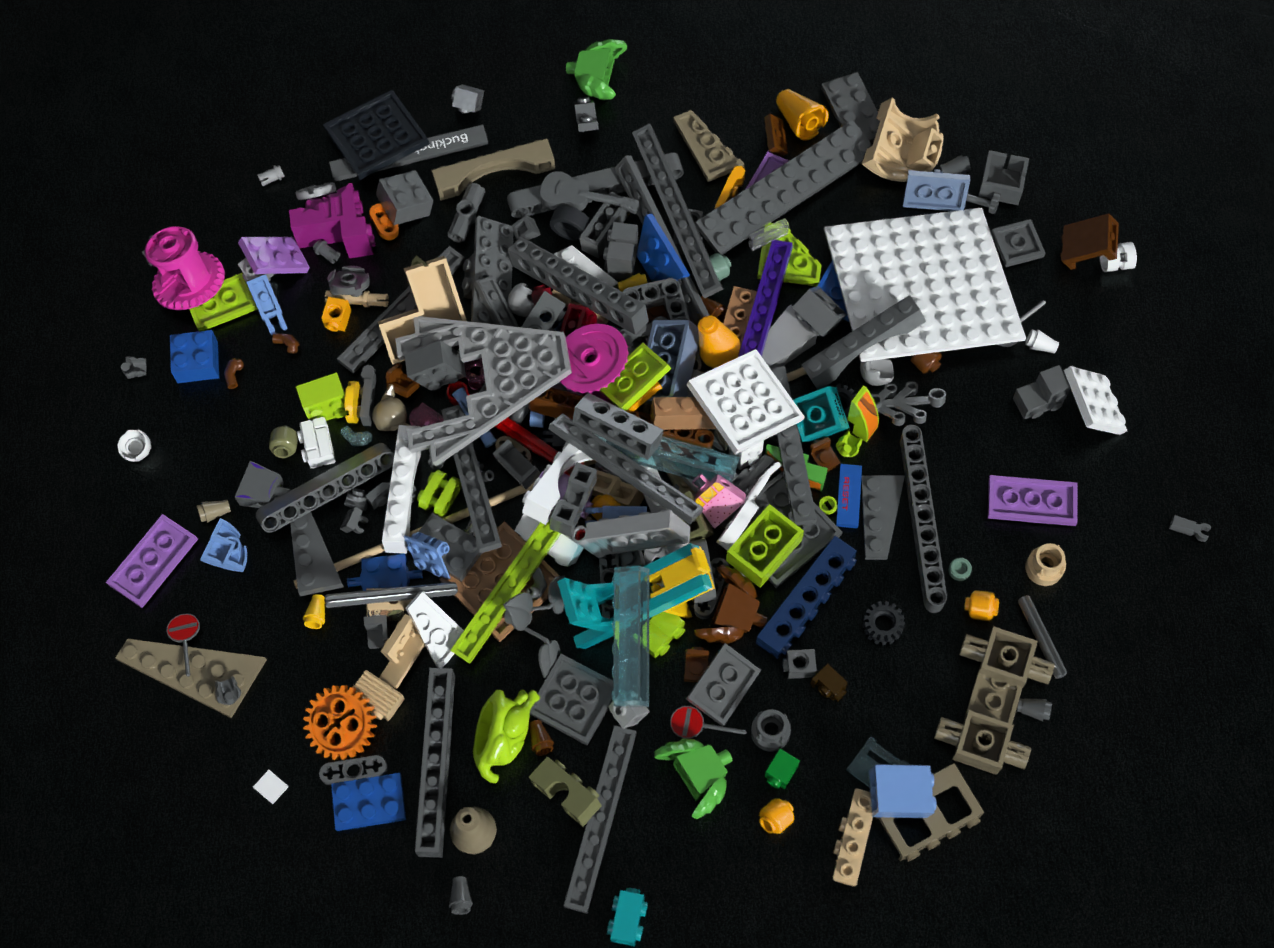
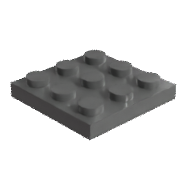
[530,654,620,745]

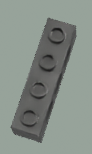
[572,393,664,460]

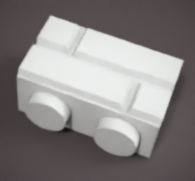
[297,417,336,468]

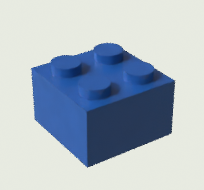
[170,330,219,383]

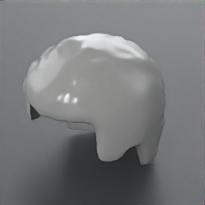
[507,283,534,318]
[860,359,894,386]

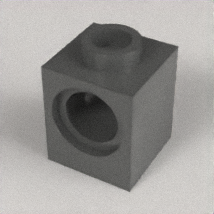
[782,649,817,679]

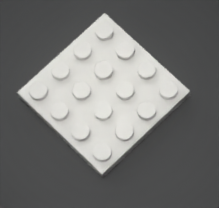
[686,349,805,454]

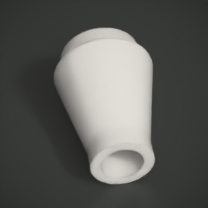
[1025,330,1059,354]

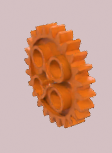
[303,685,377,760]

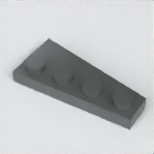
[861,475,905,560]

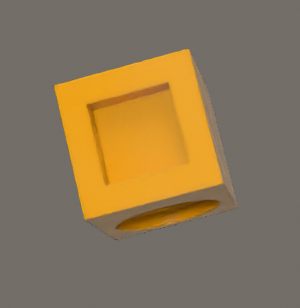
[321,297,351,331]

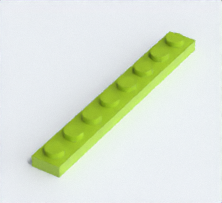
[450,520,561,664]

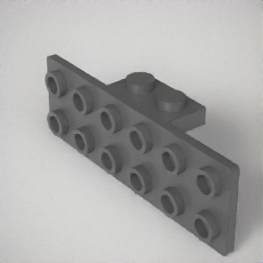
[462,216,514,324]

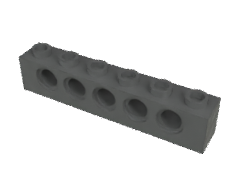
[479,291,566,392]

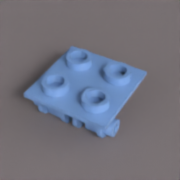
[404,532,451,580]

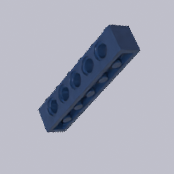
[756,536,857,659]

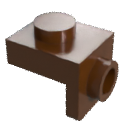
[386,363,420,398]

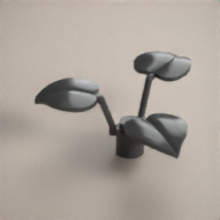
[503,576,566,679]

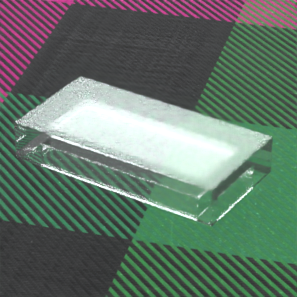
[749,218,789,251]

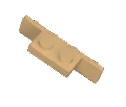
[379,614,425,689]
[833,789,873,886]

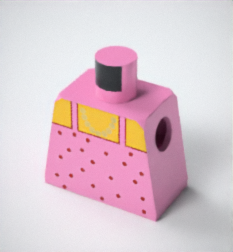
[692,473,746,528]

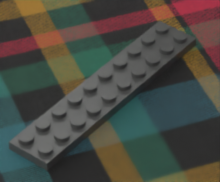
[695,120,872,255]

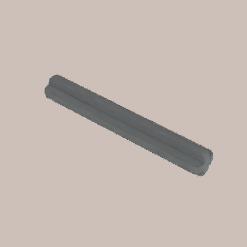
[1018,595,1067,679]

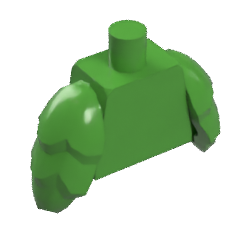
[566,39,627,100]
[654,739,732,819]

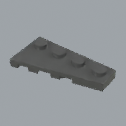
[290,512,344,596]

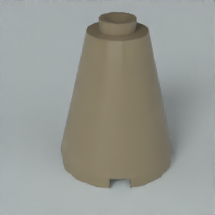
[450,807,497,854]

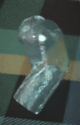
[340,426,372,446]

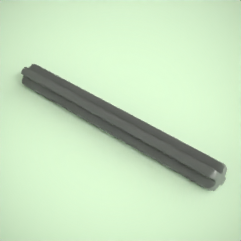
[324,582,458,608]

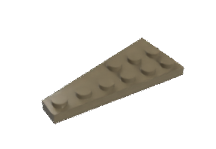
[116,639,266,718]

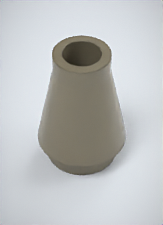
[197,500,231,523]

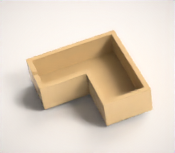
[377,256,467,365]

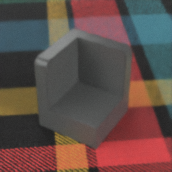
[364,615,390,649]

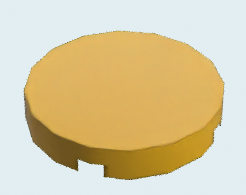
[344,381,361,423]

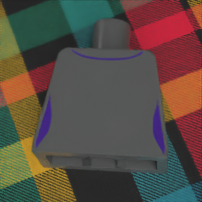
[235,461,291,508]

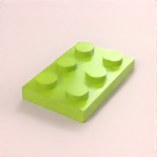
[190,273,257,331]
[600,343,671,411]

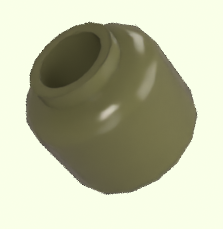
[269,426,298,458]

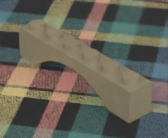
[432,139,555,200]

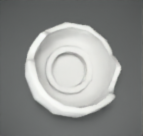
[117,429,151,462]

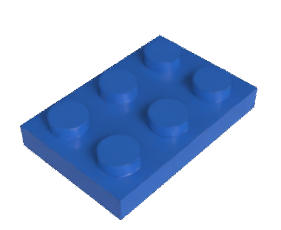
[331,773,406,831]

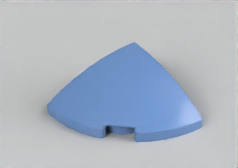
[200,518,247,572]

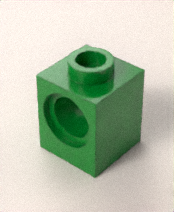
[765,749,800,789]

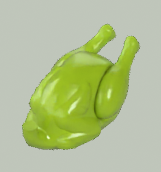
[473,690,540,783]

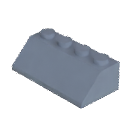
[645,320,699,405]

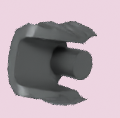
[121,356,146,379]
[215,676,241,705]

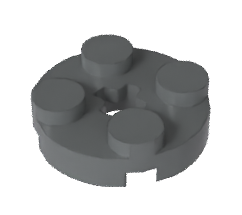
[328,266,370,297]

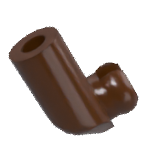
[272,333,299,353]
[224,358,243,389]

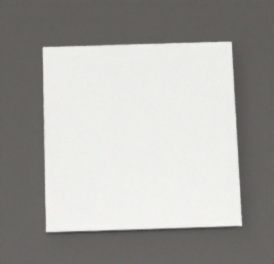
[824,208,1026,362]

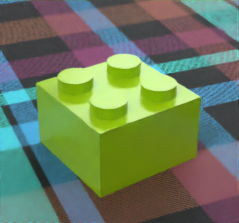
[296,373,349,421]

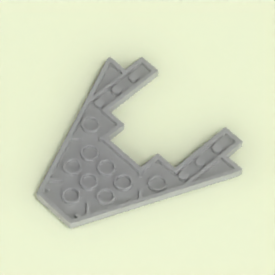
[395,316,572,466]

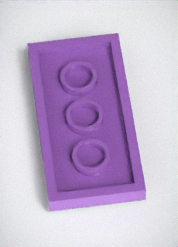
[988,475,1078,526]
[106,514,198,608]

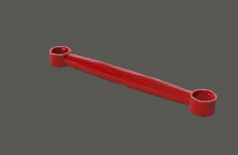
[447,381,584,476]

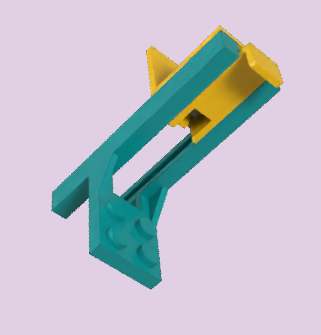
[557,543,715,649]

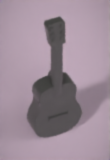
[540,172,639,214]

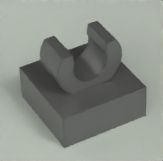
[340,507,368,534]

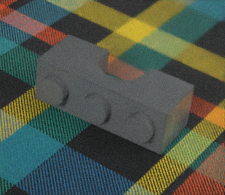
[550,462,597,537]

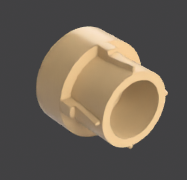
[1025,544,1066,586]

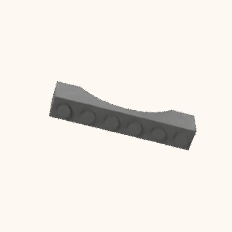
[801,295,926,390]

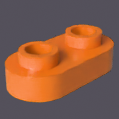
[370,204,399,240]

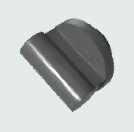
[344,488,368,511]

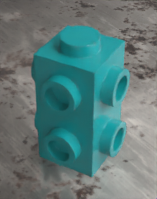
[607,888,648,947]

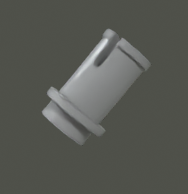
[258,165,285,186]

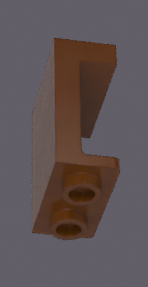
[1061,213,1119,270]

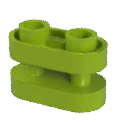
[417,470,462,518]

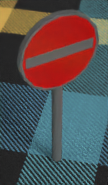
[166,614,200,677]
[670,706,747,739]

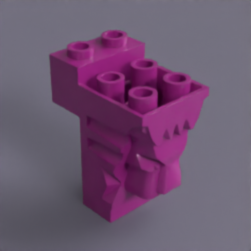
[289,183,376,258]

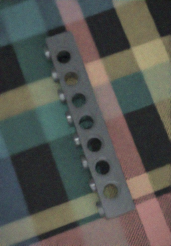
[508,237,649,335]
[415,668,455,857]

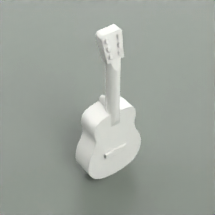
[716,462,782,550]

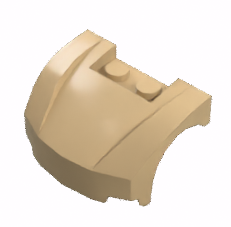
[862,98,943,182]

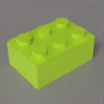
[726,504,804,588]

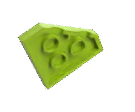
[757,223,821,286]

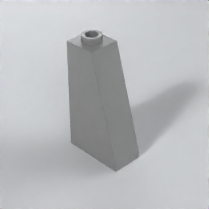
[762,305,817,368]

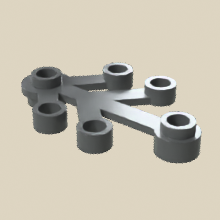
[871,382,946,426]

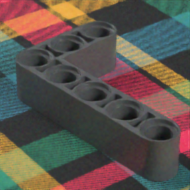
[623,278,702,371]

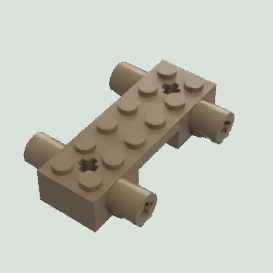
[934,626,1055,775]

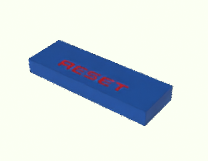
[836,464,862,528]

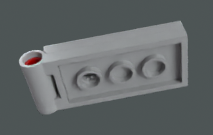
[572,509,690,558]

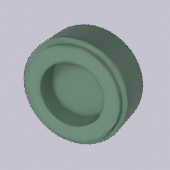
[949,558,972,581]

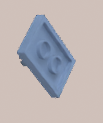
[903,169,970,211]

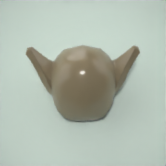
[372,384,411,431]

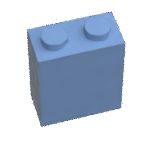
[869,765,936,818]

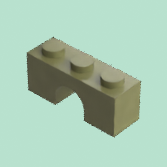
[529,757,602,826]

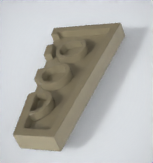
[673,110,744,182]

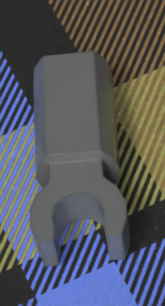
[1169,515,1211,542]

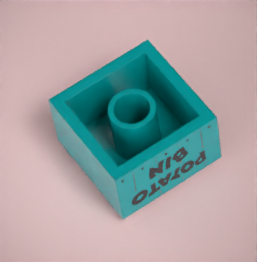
[793,386,849,443]

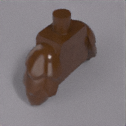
[694,564,768,644]

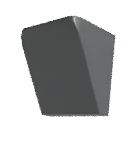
[511,215,541,240]

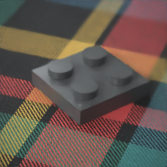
[991,219,1045,267]

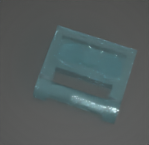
[847,736,909,787]

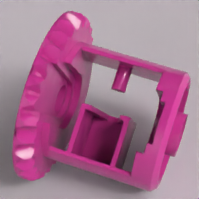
[145,226,225,310]
[560,324,629,404]

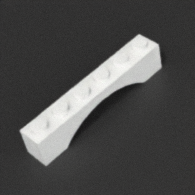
[382,425,421,554]
[522,432,607,525]

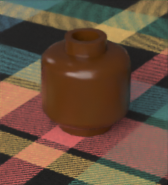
[911,352,942,373]

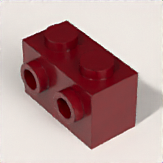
[560,303,597,337]

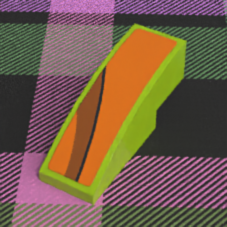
[847,385,879,442]

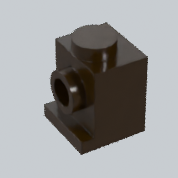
[810,664,848,701]

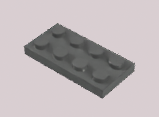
[821,72,880,143]

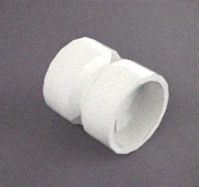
[1100,242,1137,272]

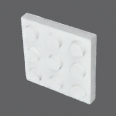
[1064,366,1127,435]

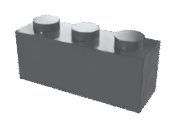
[579,192,630,259]

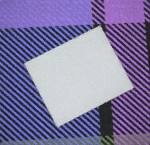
[253,770,289,804]

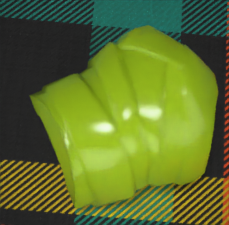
[836,430,863,457]

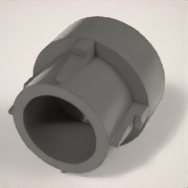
[751,709,791,752]

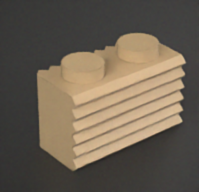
[353,670,405,721]

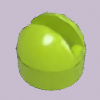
[819,496,837,514]

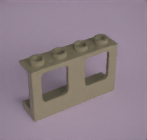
[875,764,984,861]

